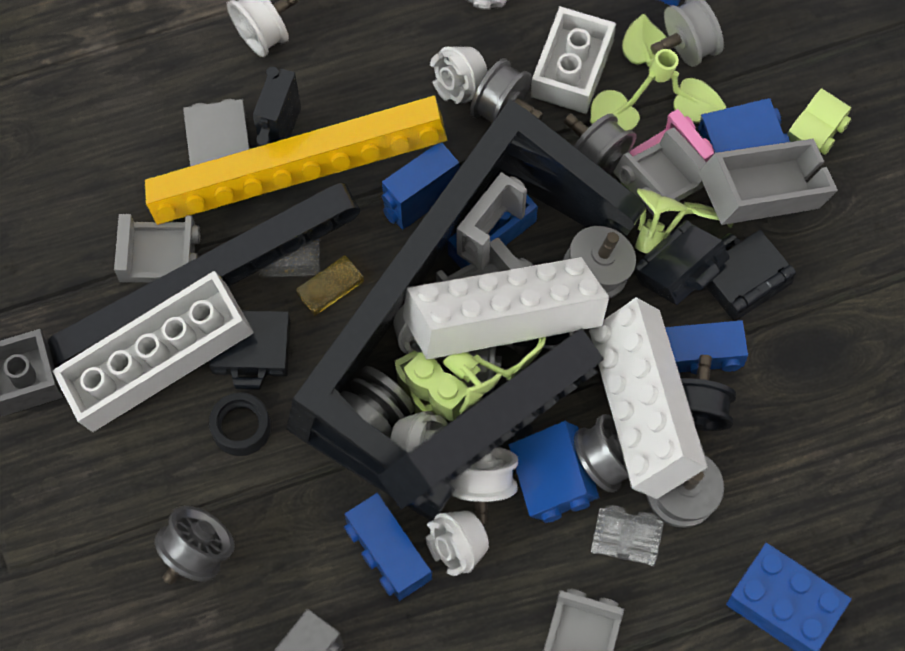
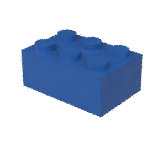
[726,543,852,651]

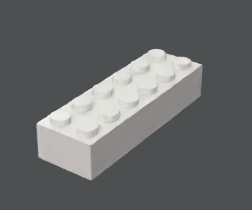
[403,257,609,359]
[52,271,254,432]
[589,297,708,499]

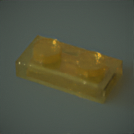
[296,255,364,316]

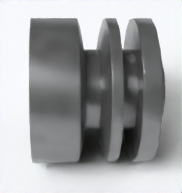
[340,366,415,439]

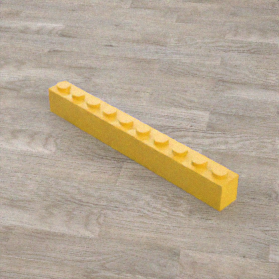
[145,95,447,225]

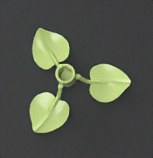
[590,14,726,131]
[621,183,733,254]
[442,337,546,414]

